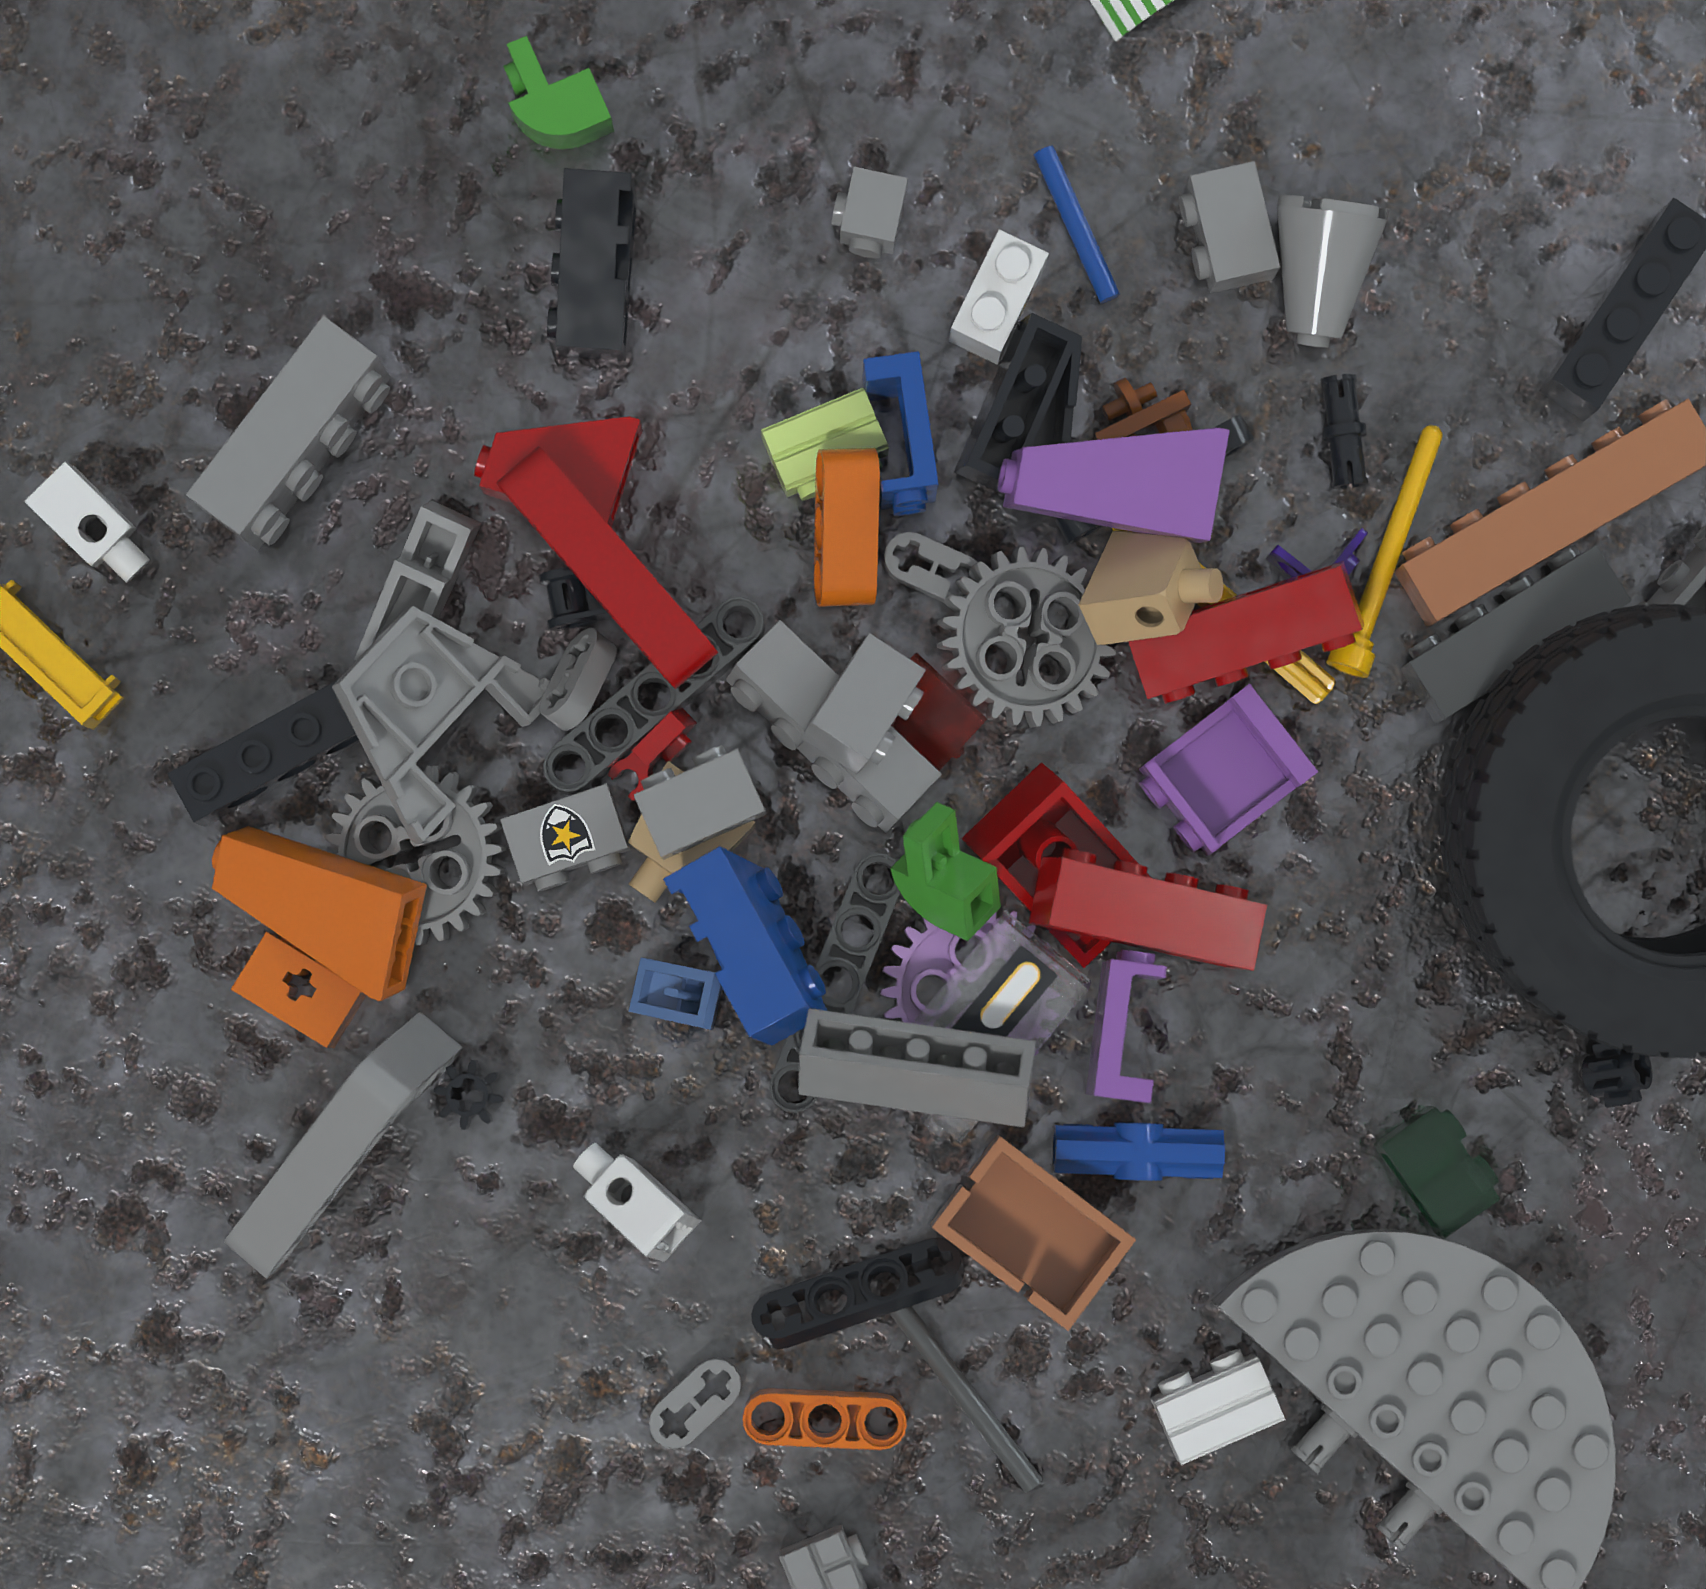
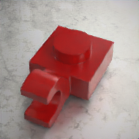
[608,708,697,800]

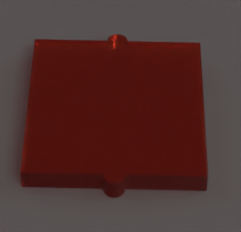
[891,653,987,772]

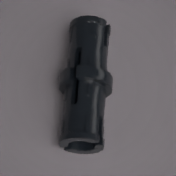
[1321,374,1369,489]

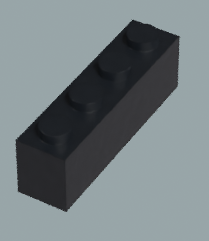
[1539,198,1706,421]

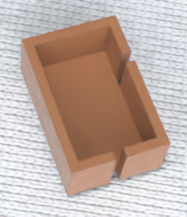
[930,1135,1136,1331]

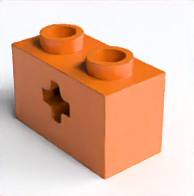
[231,932,367,1048]

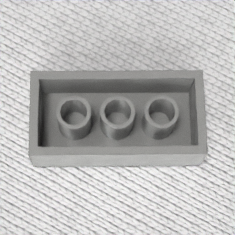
[186,316,391,551]

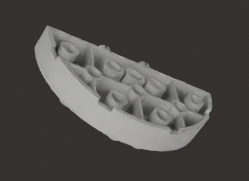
[1211,1229,1615,1589]

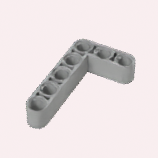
[224,1011,463,1279]

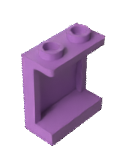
[1139,683,1318,857]
[1086,950,1167,1103]

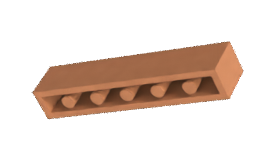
[1394,398,1706,628]

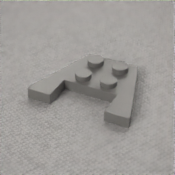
[332,606,550,844]

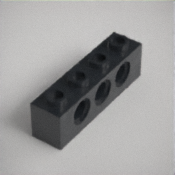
[167,680,360,827]

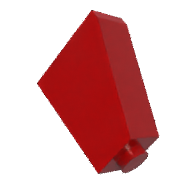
[474,416,643,528]

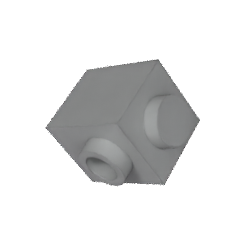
[831,167,908,258]

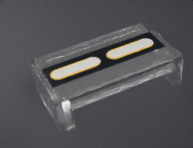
[912,909,1091,1143]

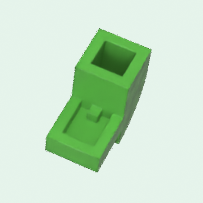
[503,35,615,149]
[891,802,1001,941]

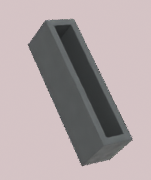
[1400,545,1632,724]

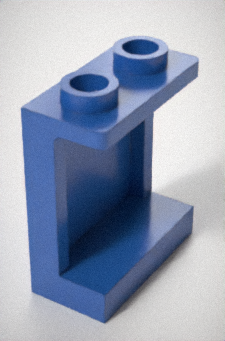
[862,351,939,516]

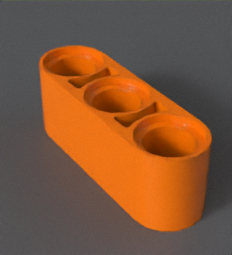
[814,448,880,607]
[742,1388,907,1450]

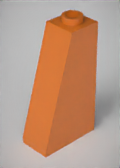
[212,826,427,1001]

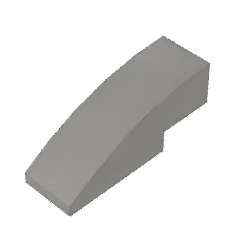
[354,500,481,660]

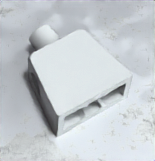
[24,462,150,583]
[573,1143,702,1262]

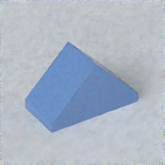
[628,957,722,1030]

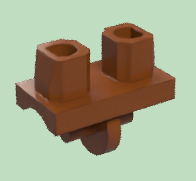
[1094,378,1193,440]

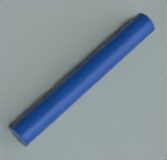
[1034,145,1120,303]

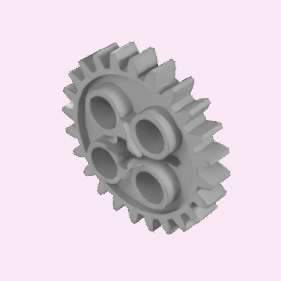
[937,547,1116,728]
[325,765,507,945]

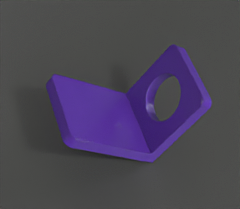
[1266,528,1368,578]

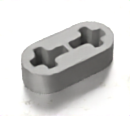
[884,532,978,603]
[539,628,617,731]
[649,1357,742,1449]

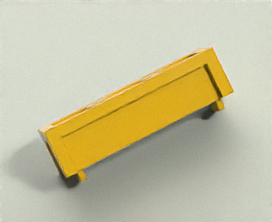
[0,580,124,730]

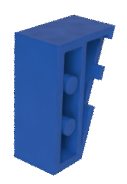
[663,846,827,1046]

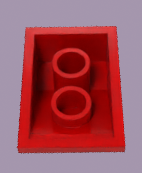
[961,762,1151,968]

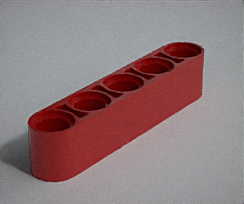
[496,446,718,689]

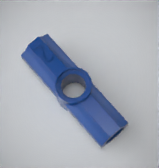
[1052,1122,1225,1181]

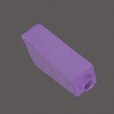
[998,428,1229,544]

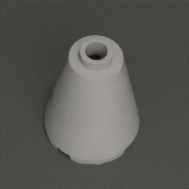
[1277,195,1389,348]

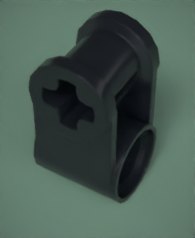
[539,567,613,631]

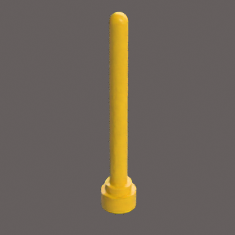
[1326,425,1443,678]

